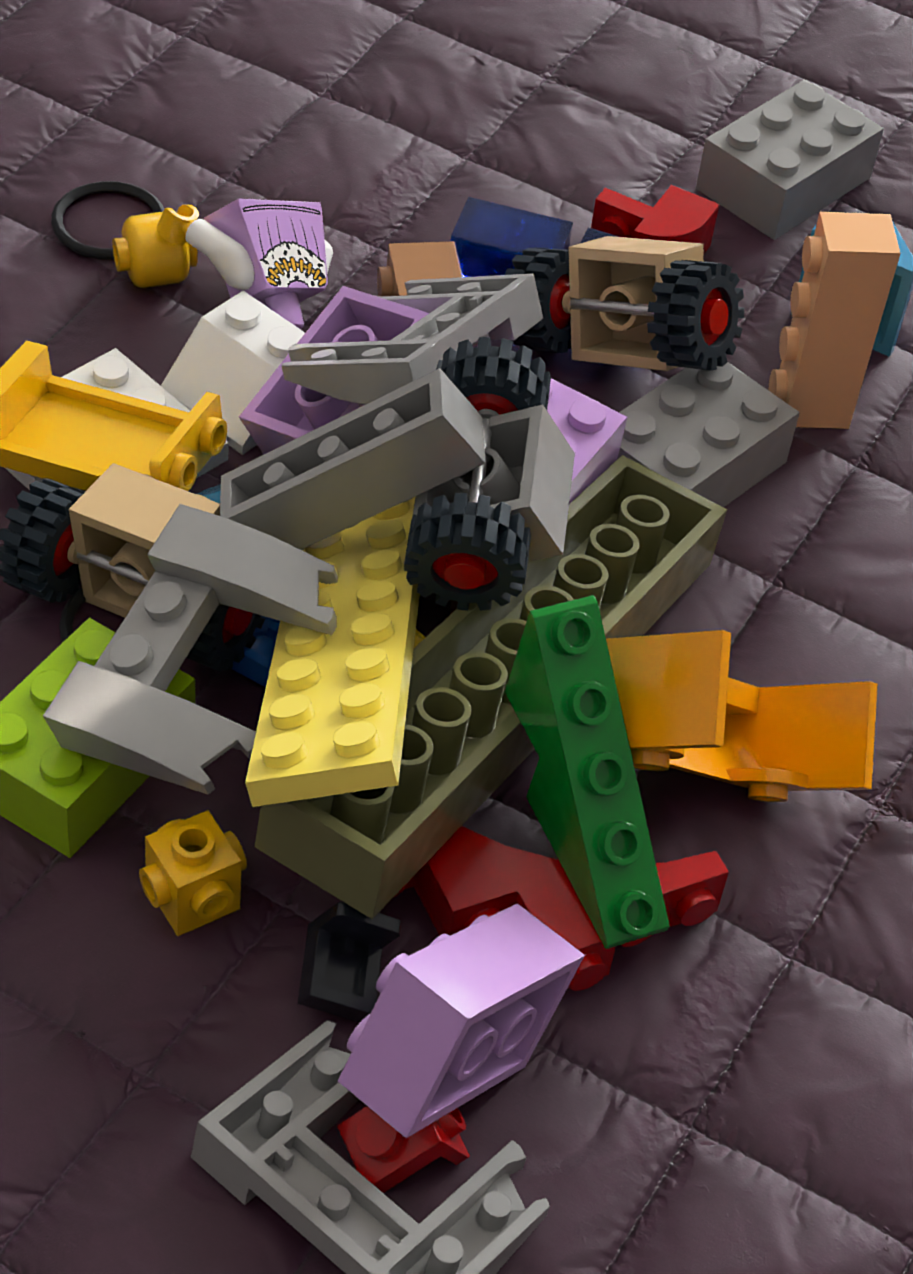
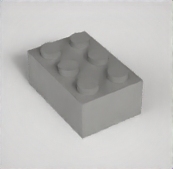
[696,79,884,240]
[617,362,800,507]

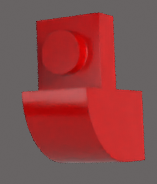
[589,185,720,255]

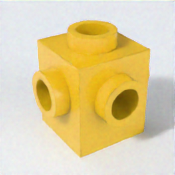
[139,810,247,936]

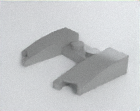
[281,273,543,405]
[43,504,338,794]
[191,1021,550,1274]

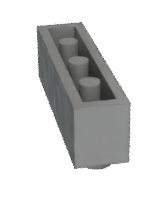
[220,368,485,550]

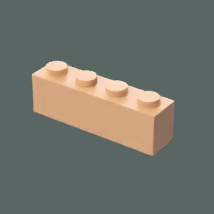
[769,212,901,429]

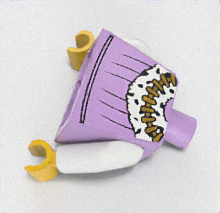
[157,199,333,329]

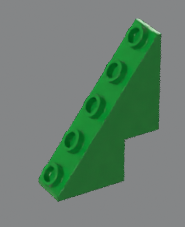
[505,595,670,949]

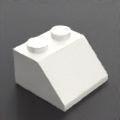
[161,291,305,455]

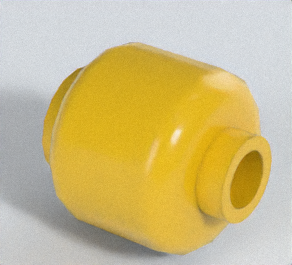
[112,212,198,288]

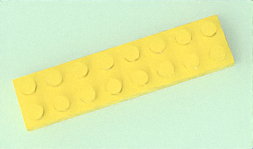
[245,496,420,807]

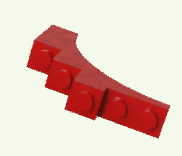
[393,826,729,991]

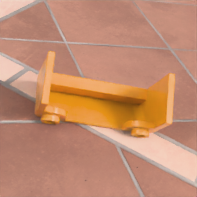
[606,630,878,802]

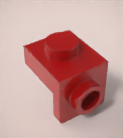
[337,1106,470,1193]

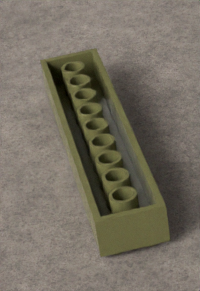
[255,455,728,919]

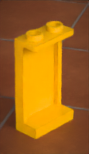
[0,340,227,491]

